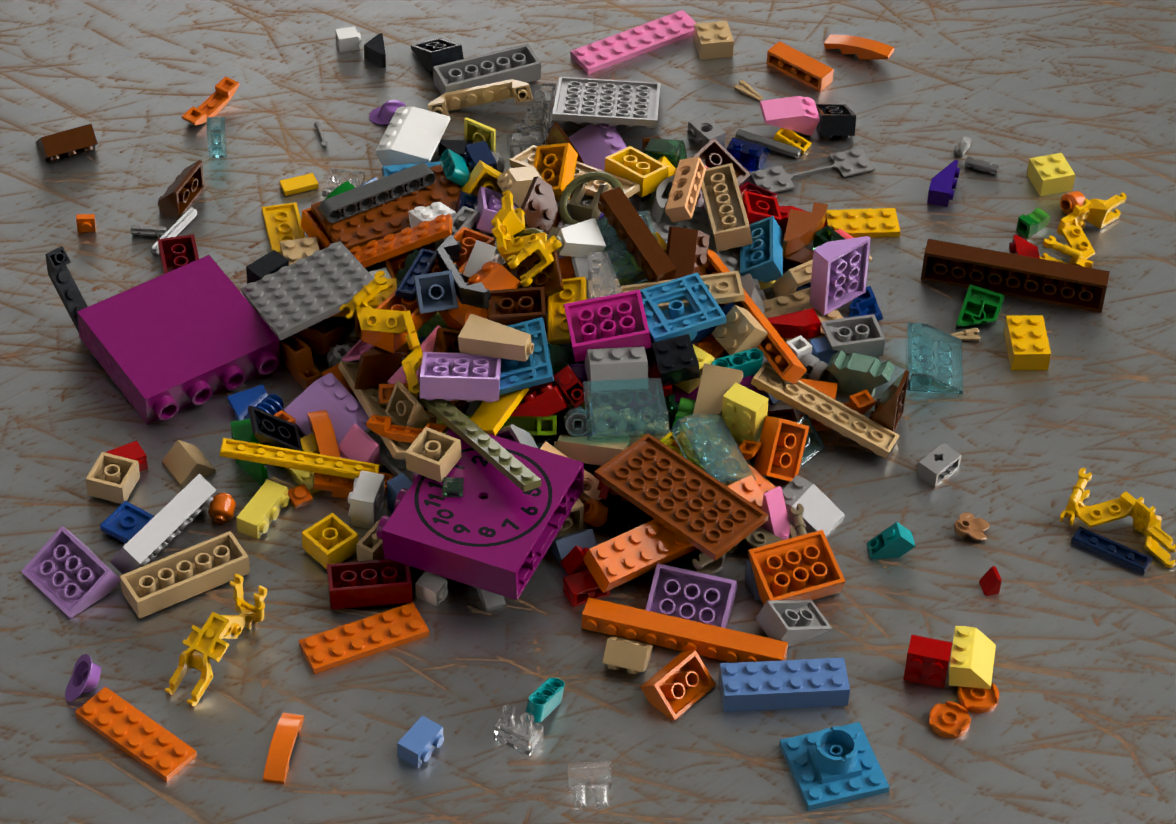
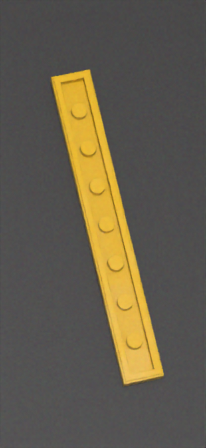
[220,438,380,479]

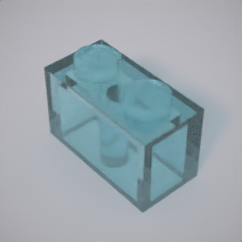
[207,117,227,158]

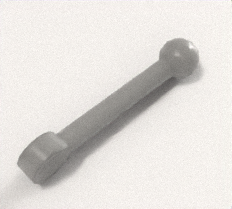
[314,122,328,148]

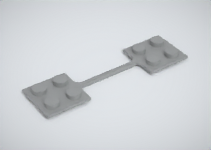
[749,147,875,193]

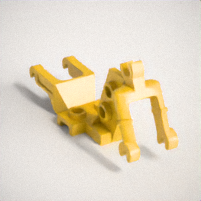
[491,190,562,287]
[1040,192,1127,268]
[339,271,423,399]
[1060,468,1176,568]
[164,574,267,707]

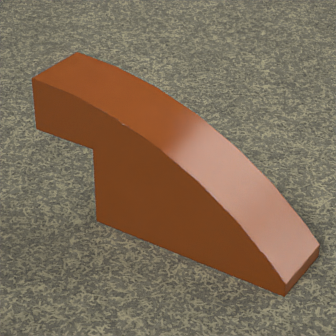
[783,202,828,256]
[279,334,323,390]

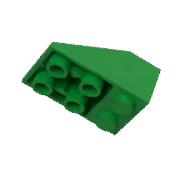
[230,419,268,486]

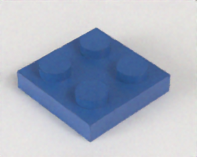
[100,501,154,544]

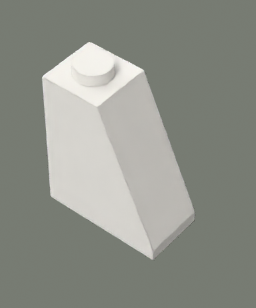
[556,218,606,259]

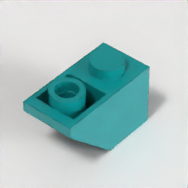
[866,522,916,559]

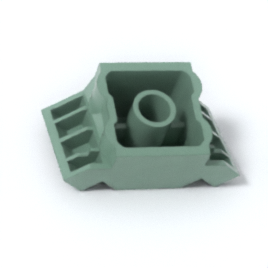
[826,350,895,397]

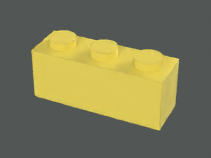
[236,479,290,539]

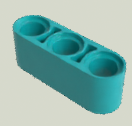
[440,149,470,187]
[712,348,764,378]
[525,678,565,723]

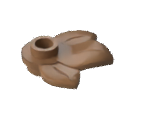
[954,512,990,541]

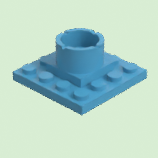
[640,273,727,342]
[499,317,554,395]
[779,722,890,811]

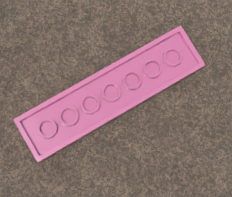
[570,10,696,74]

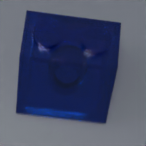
[726,138,770,171]

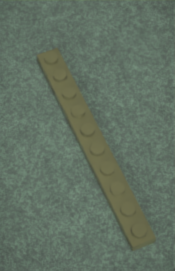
[418,394,541,492]

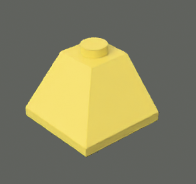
[464,117,496,153]

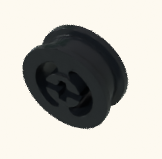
[607,501,651,539]

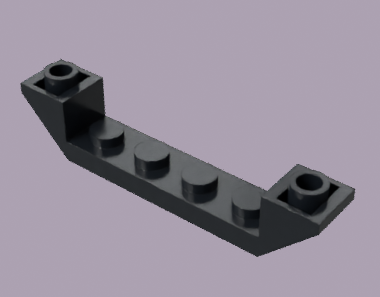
[437,235,491,309]
[45,246,88,333]

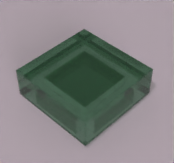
[442,477,464,497]

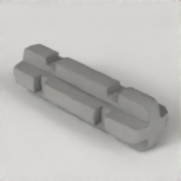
[965,157,999,175]
[131,225,167,237]

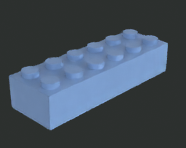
[719,657,850,712]

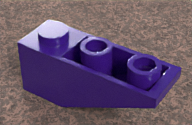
[927,160,960,207]

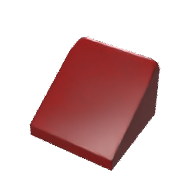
[979,566,1002,596]

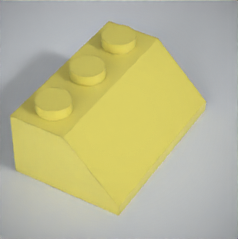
[949,626,996,689]

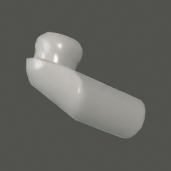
[954,136,971,156]

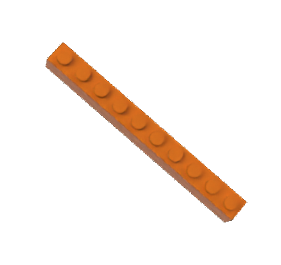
[705,249,807,384]
[581,597,788,663]

